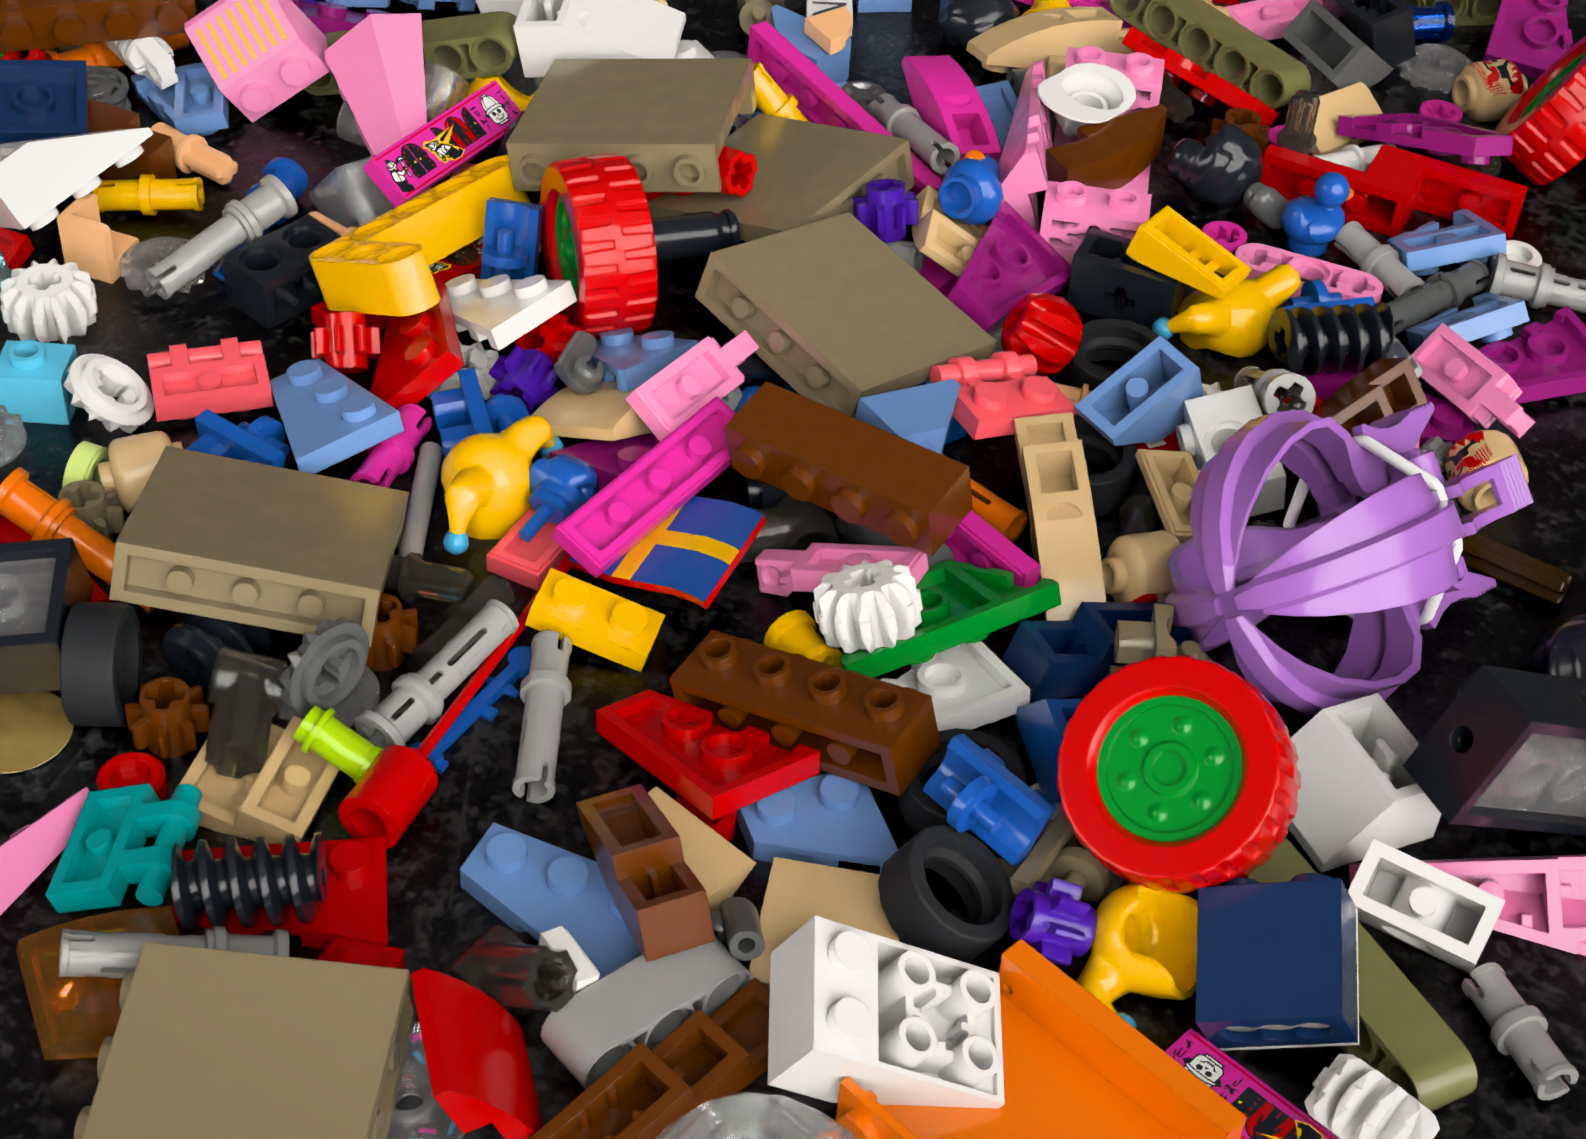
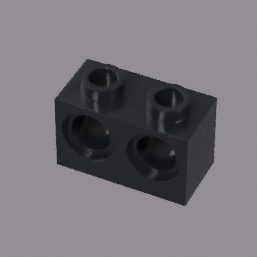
[222,214,341,330]

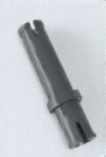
[1387,259,1490,335]

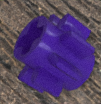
[853,179,919,242]
[488,346,560,415]
[1008,877,1097,966]

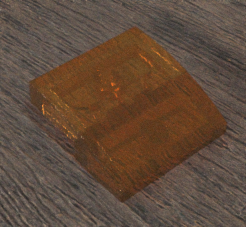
[16,906,180,1060]

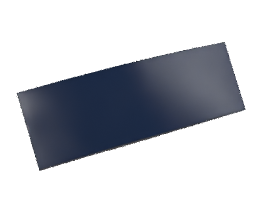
[1002,602,1204,700]

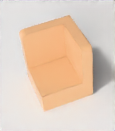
[56,193,141,284]

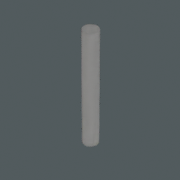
[395,442,443,577]

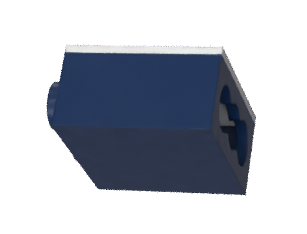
[1196,873,1360,1051]

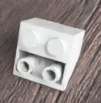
[1288,693,1441,873]

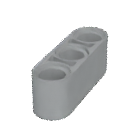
[540,935,753,1090]

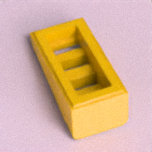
[1125,206,1252,299]

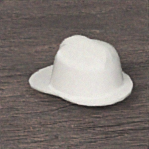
[1037,63,1136,138]

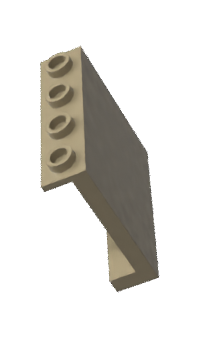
[506,58,757,192]
[648,113,915,241]
[695,212,997,418]
[109,446,409,647]
[74,941,417,1139]

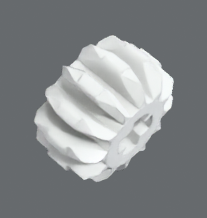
[0,258,98,344]
[813,559,923,654]
[1304,1054,1440,1139]

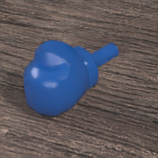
[518,454,598,542]

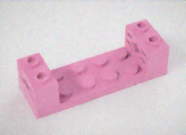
[1040,46,1165,266]

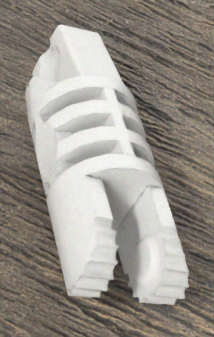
[103,36,178,90]

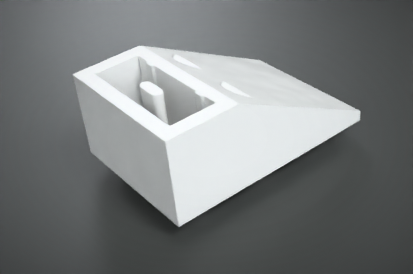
[513,0,686,78]
[0,127,153,231]
[767,915,1005,1109]

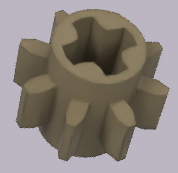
[58,480,125,541]

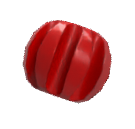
[1001,292,1083,376]

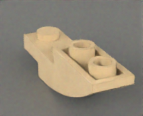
[966,6,1159,74]
[1014,412,1106,621]

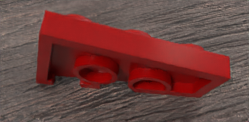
[1122,26,1279,128]
[370,272,464,410]
[596,689,820,821]
[172,837,389,950]

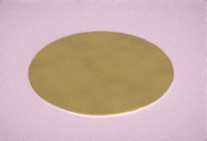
[0,691,74,774]

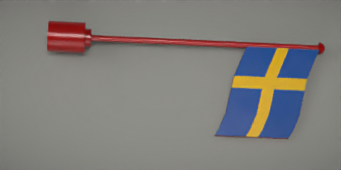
[338,496,766,849]

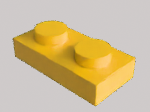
[525,568,665,673]

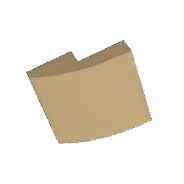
[912,185,988,277]
[532,375,651,441]
[171,704,340,844]
[749,857,900,989]

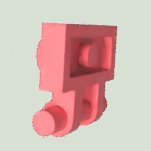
[147,337,273,422]
[929,351,1075,440]

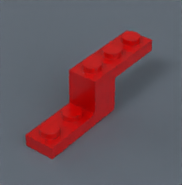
[1260,144,1528,238]

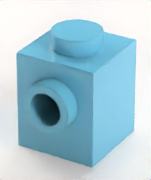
[0,340,78,425]

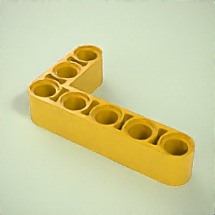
[309,155,531,317]

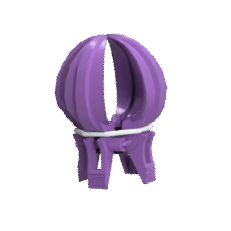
[1165,402,1534,716]

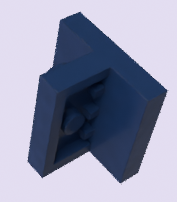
[0,60,88,144]

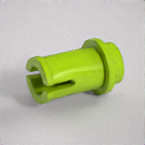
[293,705,383,783]

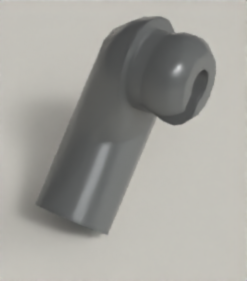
[1243,182,1311,230]
[554,331,605,395]
[710,897,765,961]

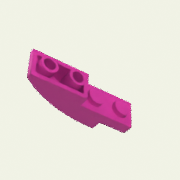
[901,55,1002,178]

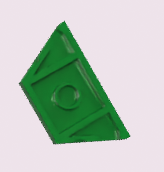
[841,560,1062,678]

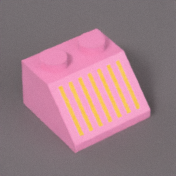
[184,0,331,123]

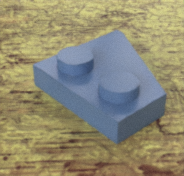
[131,62,229,136]
[1388,208,1507,276]
[1405,292,1530,351]
[589,328,698,392]
[736,773,898,874]

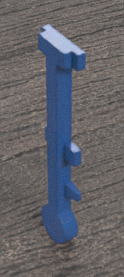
[409,646,532,774]

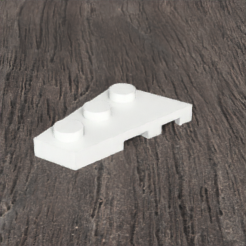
[445,274,577,351]
[881,641,1030,731]

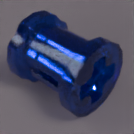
[1408,0,1455,42]

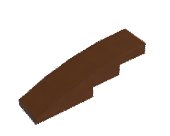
[529,977,770,1139]

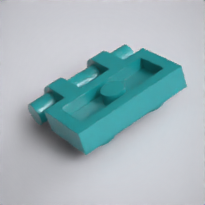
[45,783,202,913]

